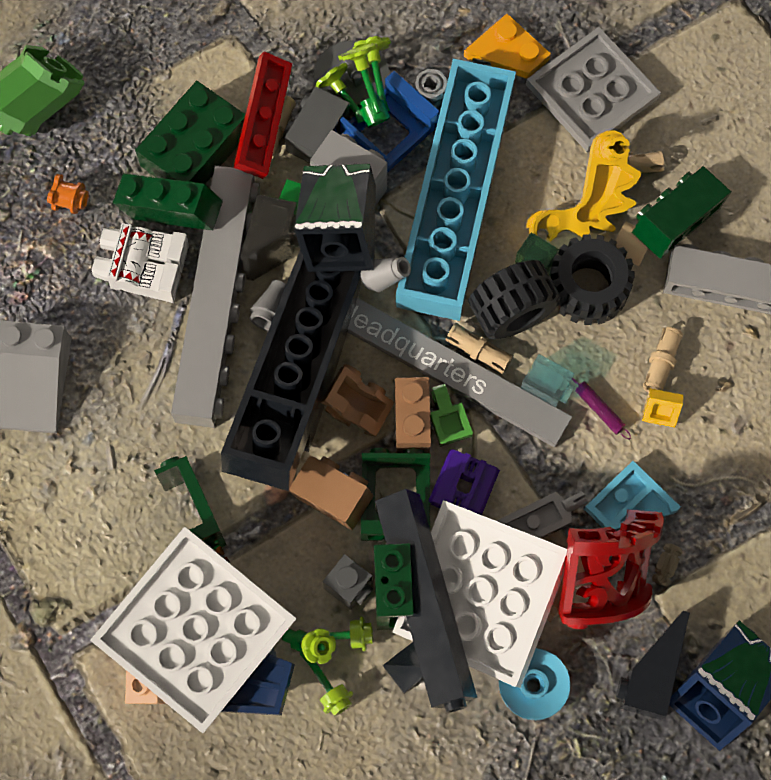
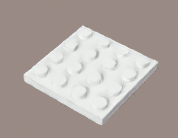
[393,500,567,688]
[90,527,296,733]

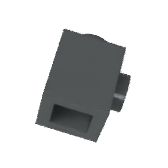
[323,554,374,610]

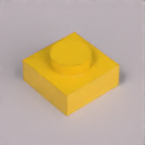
[642,388,683,428]

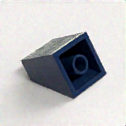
[669,620,771,751]

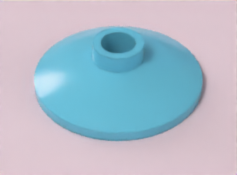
[499,648,570,720]

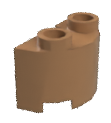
[321,364,395,437]

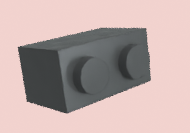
[283,86,350,163]

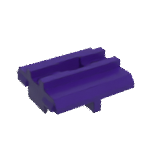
[428,449,500,515]

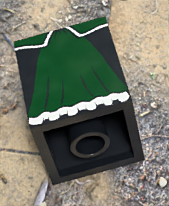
[294,164,376,272]

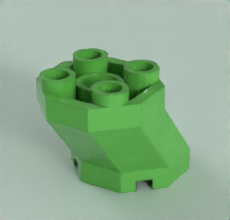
[0,45,84,136]

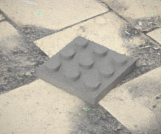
[526,27,661,152]

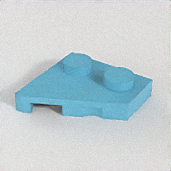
[584,461,681,531]

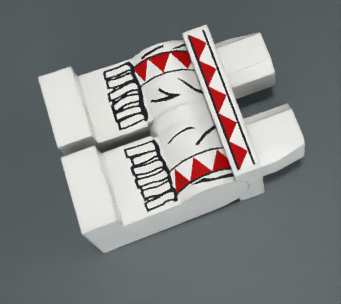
[92,223,189,303]

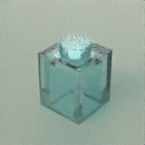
[521,354,575,408]

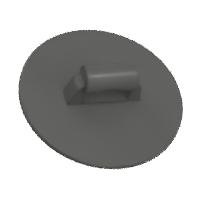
[314,40,389,106]

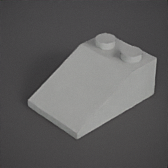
[0,320,72,434]

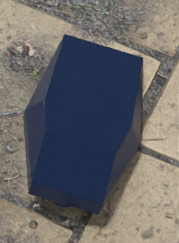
[221,654,295,716]

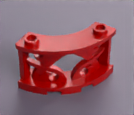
[558,509,664,629]

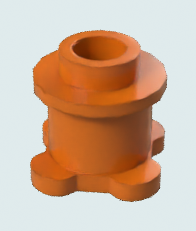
[47,174,89,214]

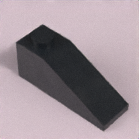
[616,611,690,720]

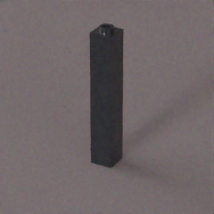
[375,489,478,713]

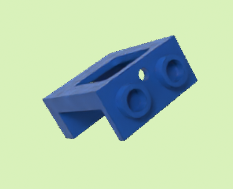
[340,71,440,173]

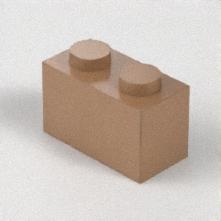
[395,377,431,453]
[289,455,374,531]

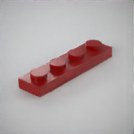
[233,51,293,179]

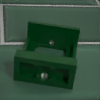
[361,448,431,541]
[154,456,227,550]
[374,543,413,630]

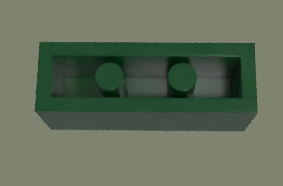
[632,166,732,259]
[113,173,223,231]

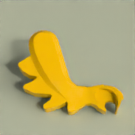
[526,130,641,242]

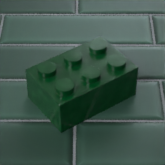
[135,80,246,184]

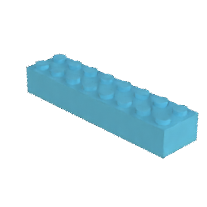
[396,59,516,321]

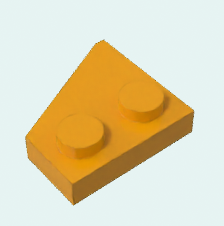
[464,14,551,79]

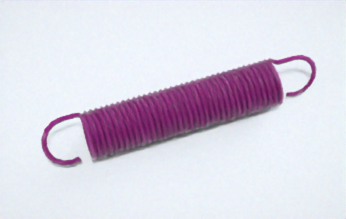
[571,377,631,440]

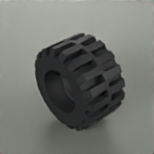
[549,234,635,325]
[468,260,561,339]

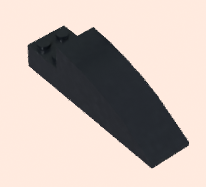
[221,249,362,491]

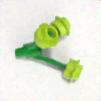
[281,616,373,716]

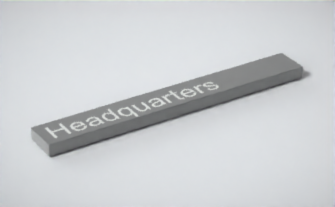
[348,298,572,448]

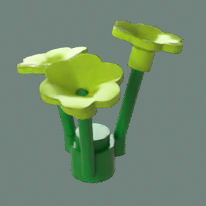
[316,36,391,128]

